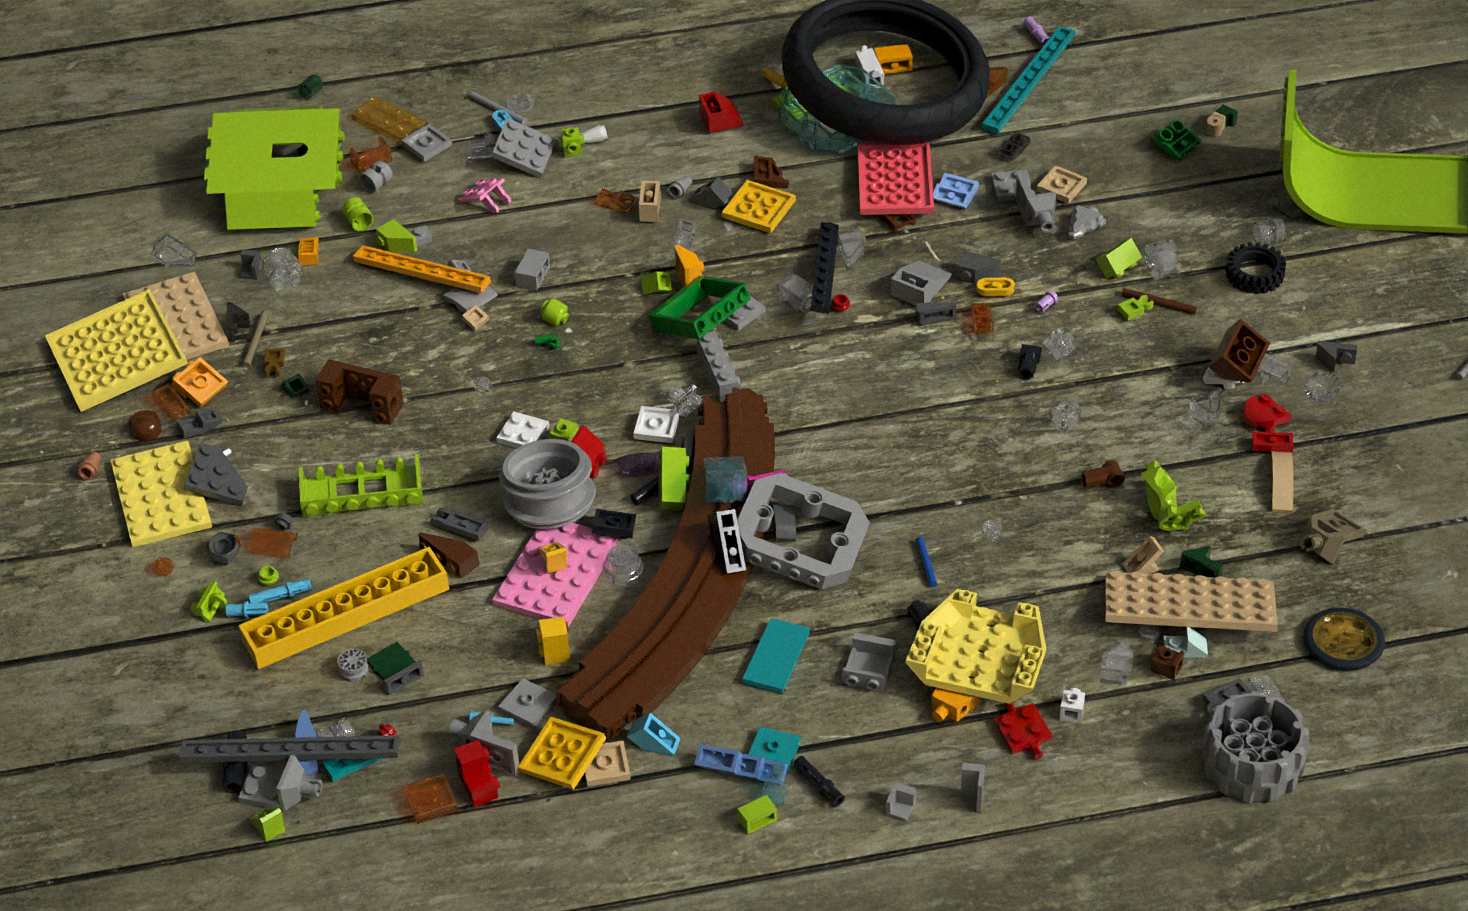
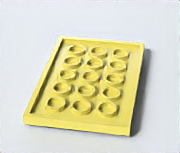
[110,441,212,547]

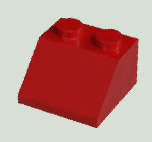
[571,425,607,480]

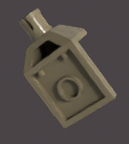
[1299,509,1366,564]

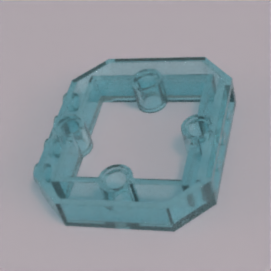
[778,64,898,155]

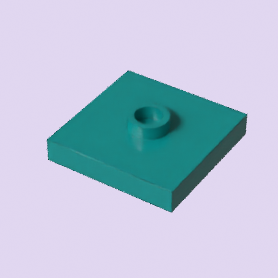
[748,727,801,774]

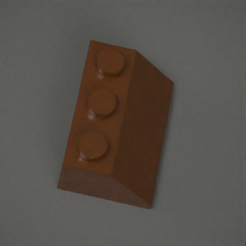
[1209,319,1270,383]

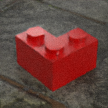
[454,740,500,807]

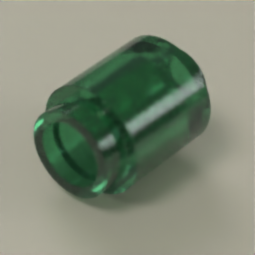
[298,74,323,99]

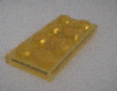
[351,96,428,144]

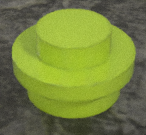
[258,566,279,585]

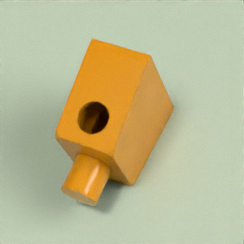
[931,687,980,722]

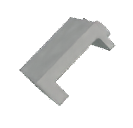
[842,632,896,692]

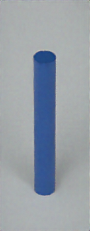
[915,537,937,587]

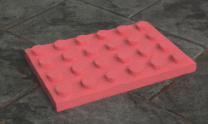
[858,142,934,215]

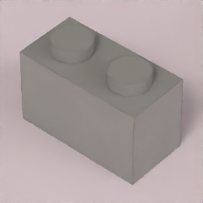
[513,249,550,291]

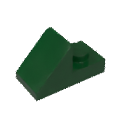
[1180,546,1223,578]

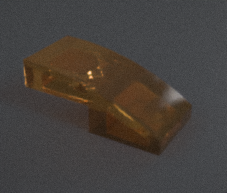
[594,188,637,211]

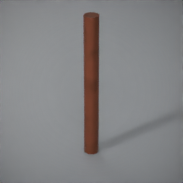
[1122,288,1197,314]

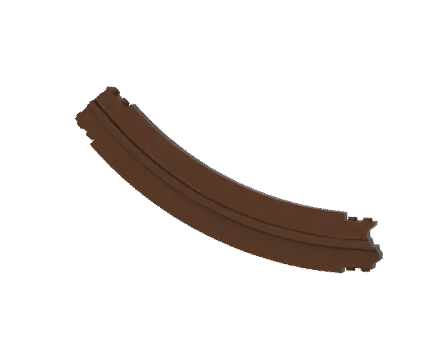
[556,387,775,741]

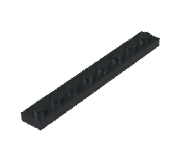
[810,222,839,314]

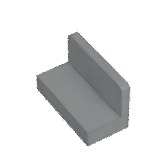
[961,763,985,812]

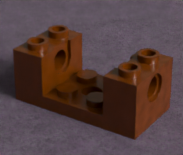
[315,359,404,425]

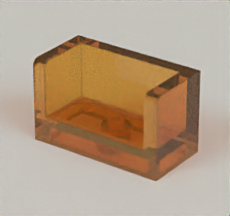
[349,136,392,173]

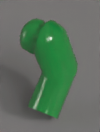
[535,334,561,349]

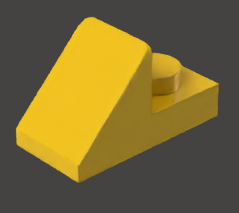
[538,542,567,573]

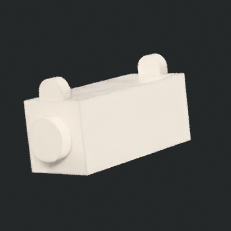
[855,45,884,90]

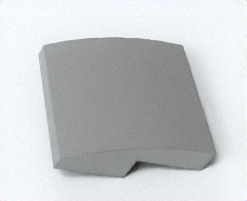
[443,286,497,313]

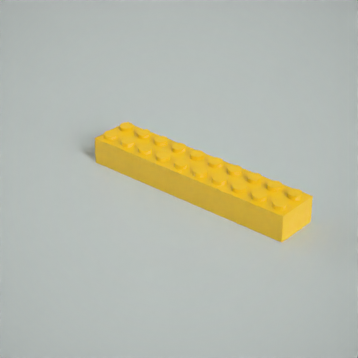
[239,547,449,669]

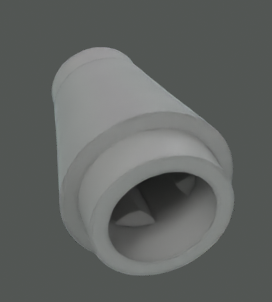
[668,176,692,198]

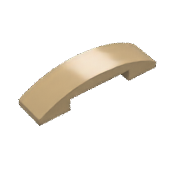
[1271,451,1293,513]

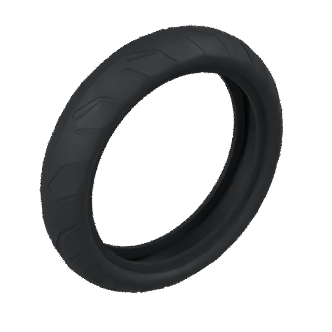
[781,0,990,145]

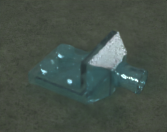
[703,457,747,503]

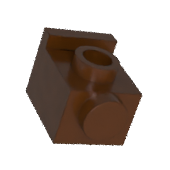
[1149,645,1185,680]

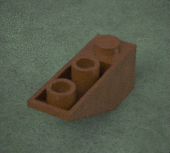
[418,532,479,578]

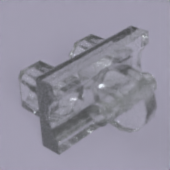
[667,384,703,418]

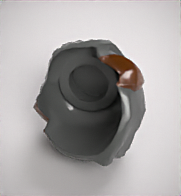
[206,532,241,565]

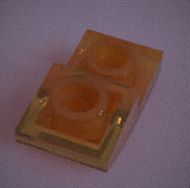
[970,302,994,333]

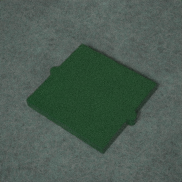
[367,642,416,680]

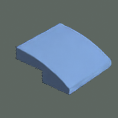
[933,173,979,209]

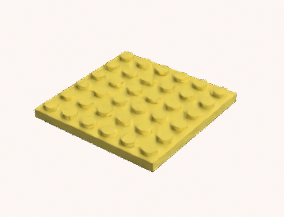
[45,289,188,412]

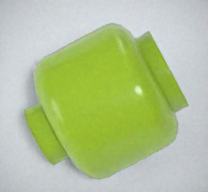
[540,298,569,327]

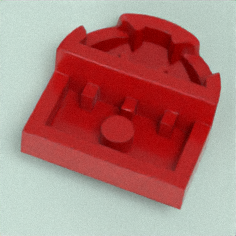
[1242,394,1292,432]

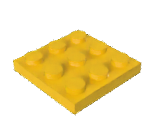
[722,180,796,233]
[518,717,606,790]

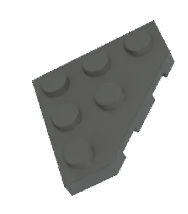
[183,443,248,506]

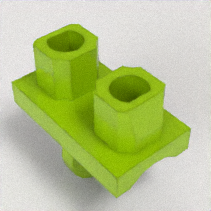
[190,581,227,622]

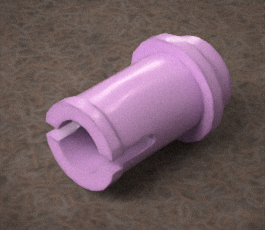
[1034,291,1058,313]

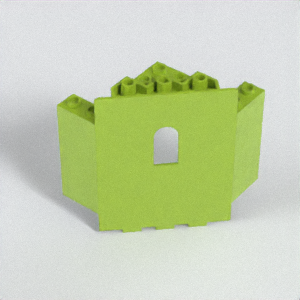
[204,105,344,230]

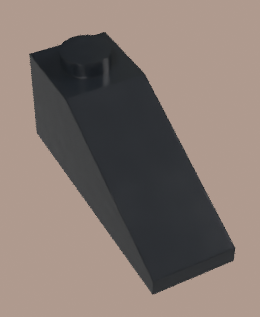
[707,509,746,574]

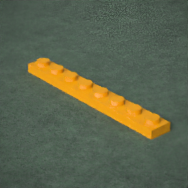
[353,245,491,293]

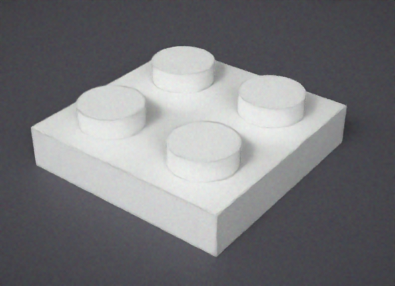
[633,406,680,443]
[497,411,549,448]

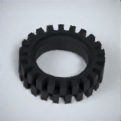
[1226,242,1286,294]

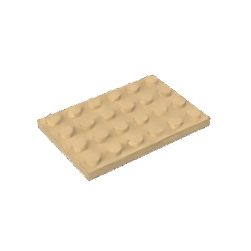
[123,272,229,360]

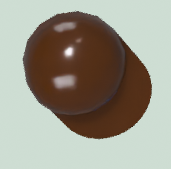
[129,410,161,442]

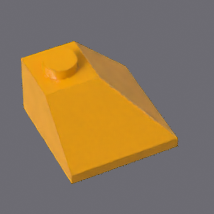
[674,244,705,288]

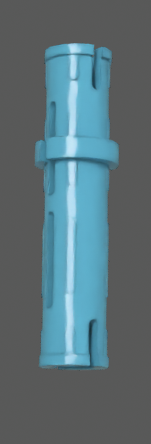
[248,577,312,603]

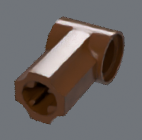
[1081,460,1125,488]

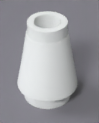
[581,125,608,143]

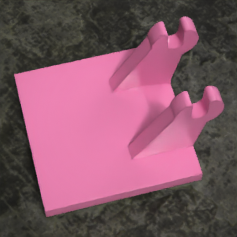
[458,177,511,214]

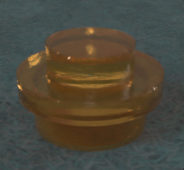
[153,558,174,577]

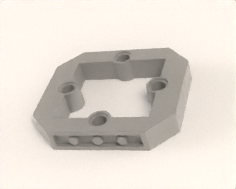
[737,473,870,589]

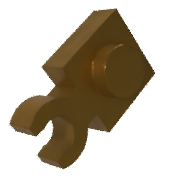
[264,348,285,377]

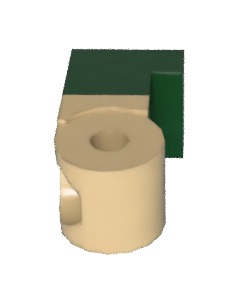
[1206,104,1238,137]

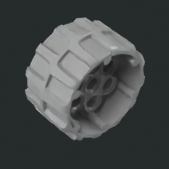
[1201,691,1310,803]

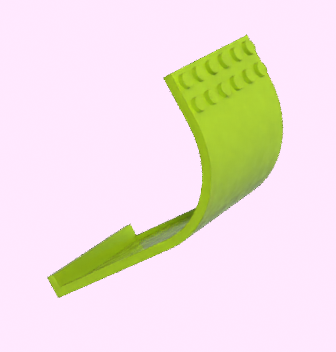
[1280,69,1468,234]

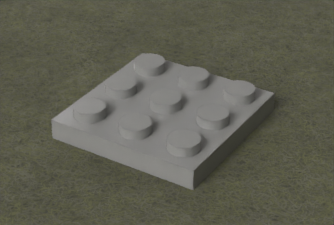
[491,118,556,178]

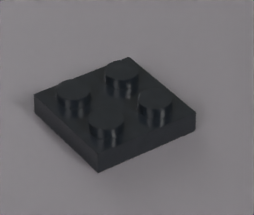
[592,508,636,539]

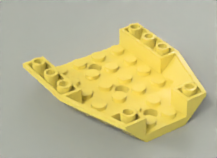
[906,589,1046,704]

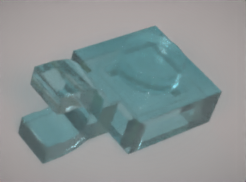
[762,764,788,804]

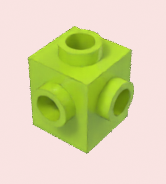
[558,127,585,157]

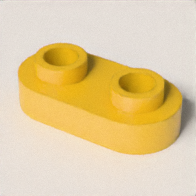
[977,278,1015,296]

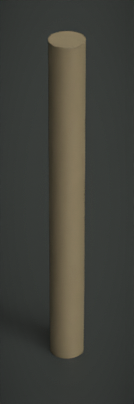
[243,310,269,368]

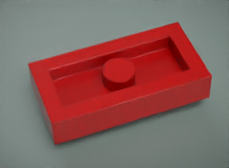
[1252,431,1294,452]

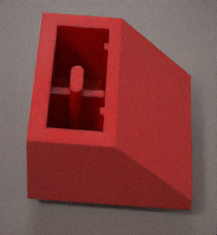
[699,91,744,133]

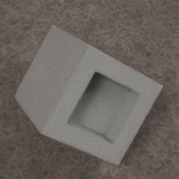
[886,782,916,821]

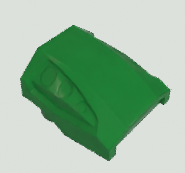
[1149,119,1202,160]

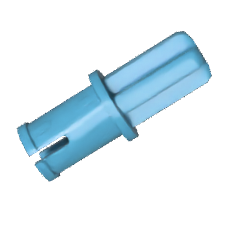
[226,601,268,618]

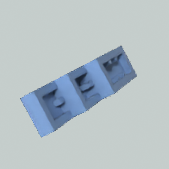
[694,744,788,786]

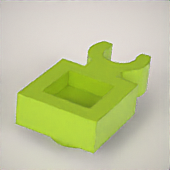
[1117,295,1153,321]

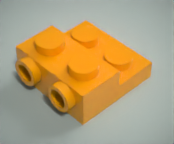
[171,357,228,408]

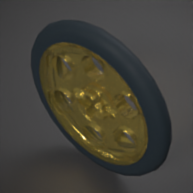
[1304,607,1385,671]

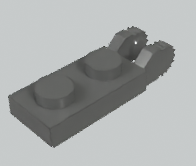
[430,508,489,541]

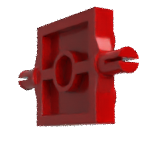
[994,702,1052,759]

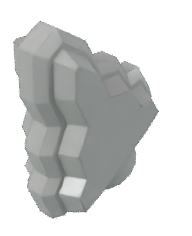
[1068,205,1106,240]

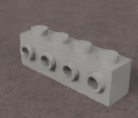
[697,331,741,402]

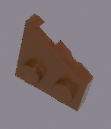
[753,156,789,189]

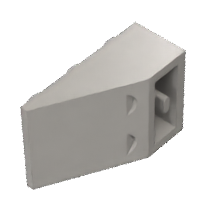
[891,261,952,305]

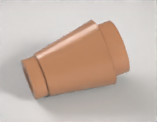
[78,452,101,480]

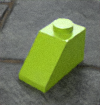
[376,219,418,252]

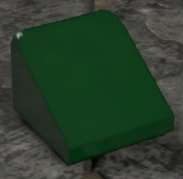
[281,373,309,399]

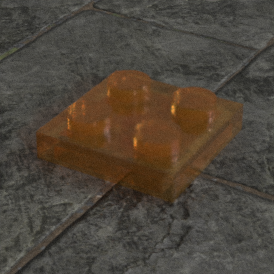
[403,773,459,824]

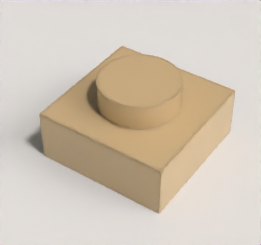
[462,305,489,331]

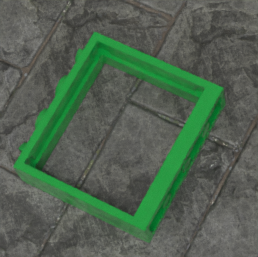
[648,276,751,339]

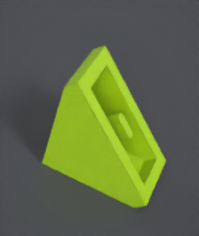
[249,807,285,842]

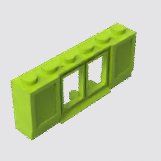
[299,454,423,517]

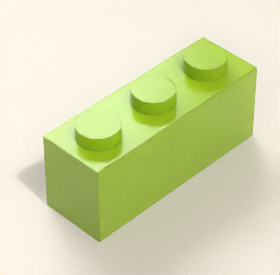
[659,446,689,511]

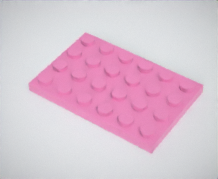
[492,522,620,628]

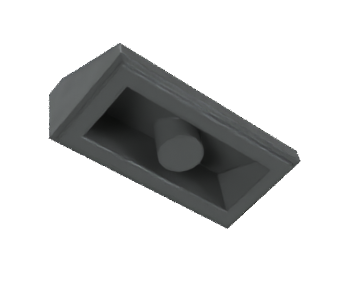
[380,660,424,695]

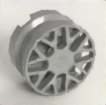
[337,649,369,682]

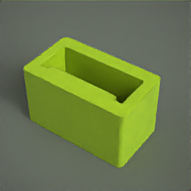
[737,795,777,834]

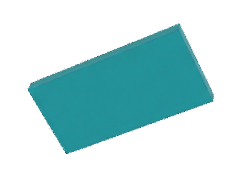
[742,618,810,694]

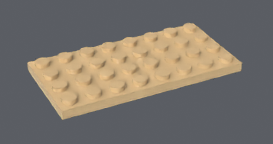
[1105,571,1278,632]

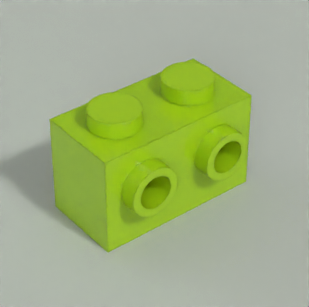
[1096,238,1142,278]

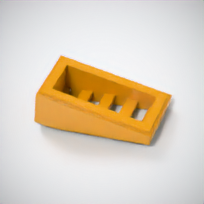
[298,237,319,266]

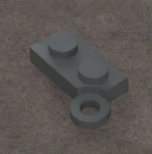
[1203,678,1251,715]

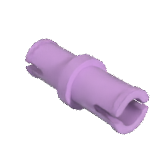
[1023,17,1050,46]

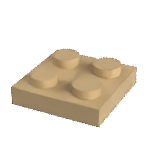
[1037,165,1087,204]
[585,741,631,787]

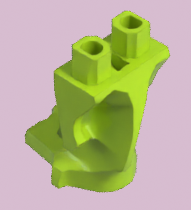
[1141,460,1206,531]

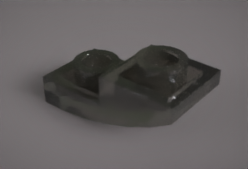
[996,131,1031,161]

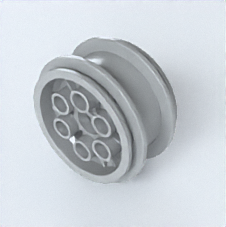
[499,439,596,529]

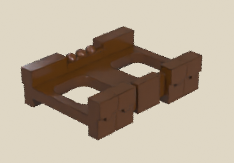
[878,214,916,233]

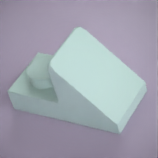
[1163,627,1208,658]

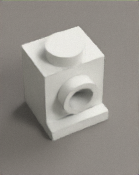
[1060,688,1085,723]

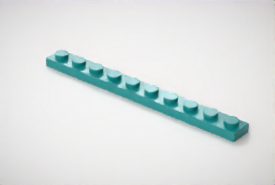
[982,26,1075,134]

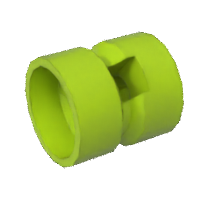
[342,197,374,231]

